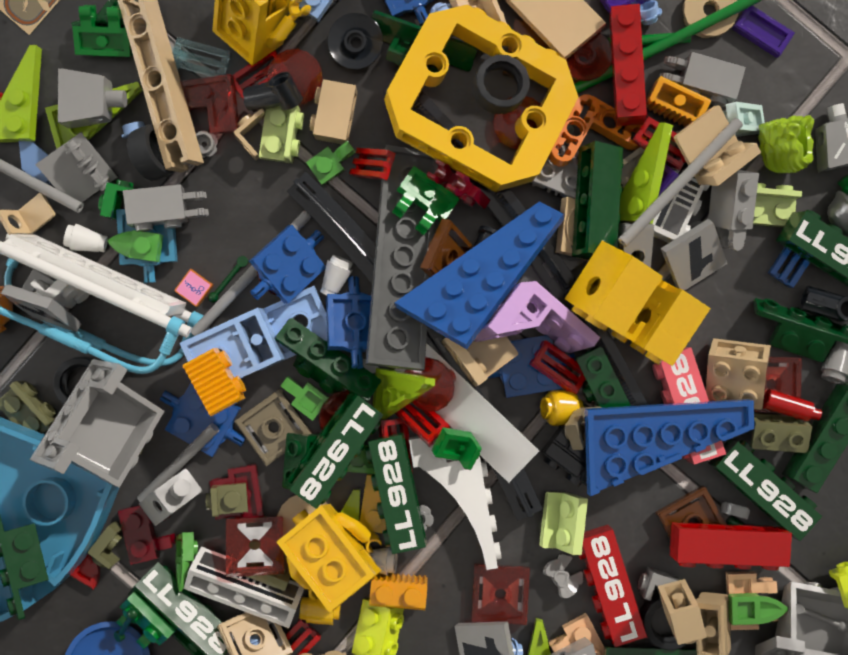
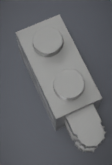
[660,52,746,107]
[708,170,759,252]
[123,184,209,232]

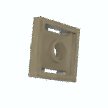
[234,389,312,466]

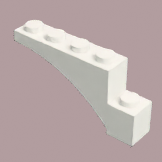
[409,434,502,570]

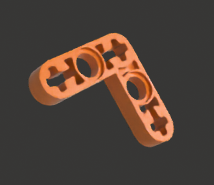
[548,94,647,167]

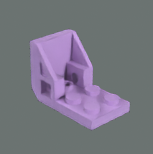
[474,281,600,353]

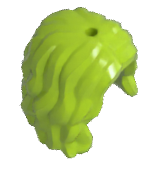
[758,115,814,173]

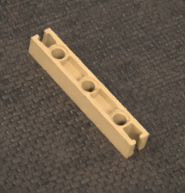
[118,0,204,173]

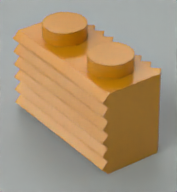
[646,76,711,127]
[182,348,246,417]
[369,573,427,610]

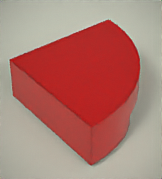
[70,554,100,589]

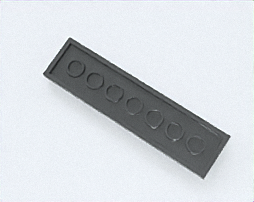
[365,145,439,371]

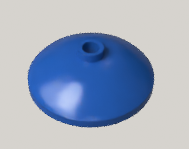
[65,621,150,655]

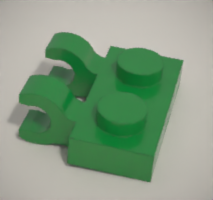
[72,5,133,57]
[392,166,460,235]
[116,591,175,649]

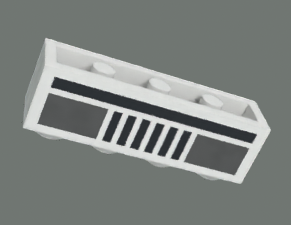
[653,157,710,243]
[183,547,304,628]

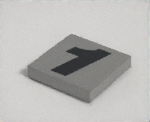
[661,219,728,291]
[1,284,81,332]
[454,621,514,655]

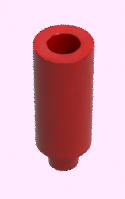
[763,389,822,422]

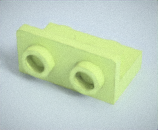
[259,105,304,164]
[753,183,802,227]
[539,492,588,555]

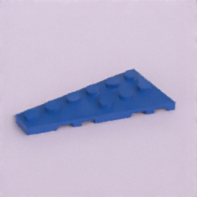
[394,201,564,350]
[584,399,754,496]

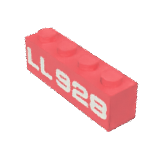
[652,347,726,465]

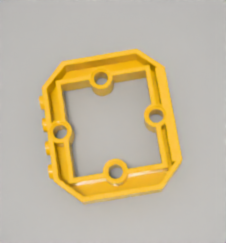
[384,4,578,192]

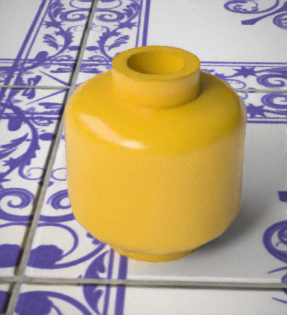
[540,390,584,426]

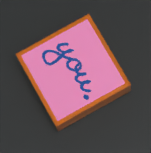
[174,269,214,307]

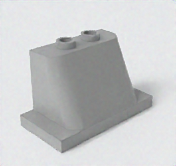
[30,359,164,488]
[755,582,848,655]

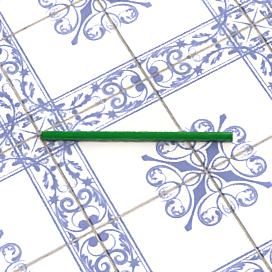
[574,0,762,94]

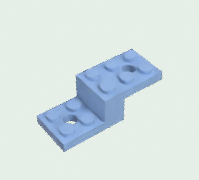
[180,286,327,378]

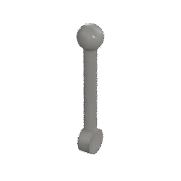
[796,602,848,632]

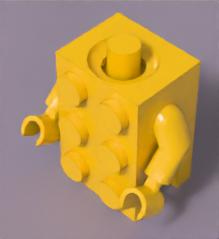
[212,0,311,65]
[277,504,382,612]

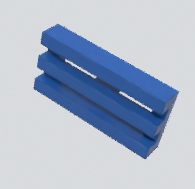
[768,247,810,288]

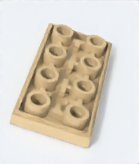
[505,0,606,60]

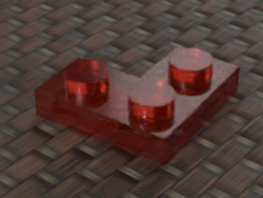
[180,74,239,135]

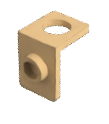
[233,108,265,161]
[0,193,55,235]

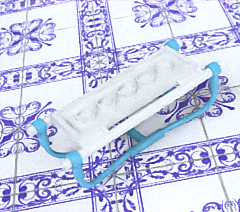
[0,234,210,374]

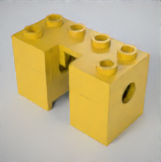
[565,240,711,366]

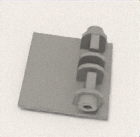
[35,132,117,202]
[531,145,579,199]

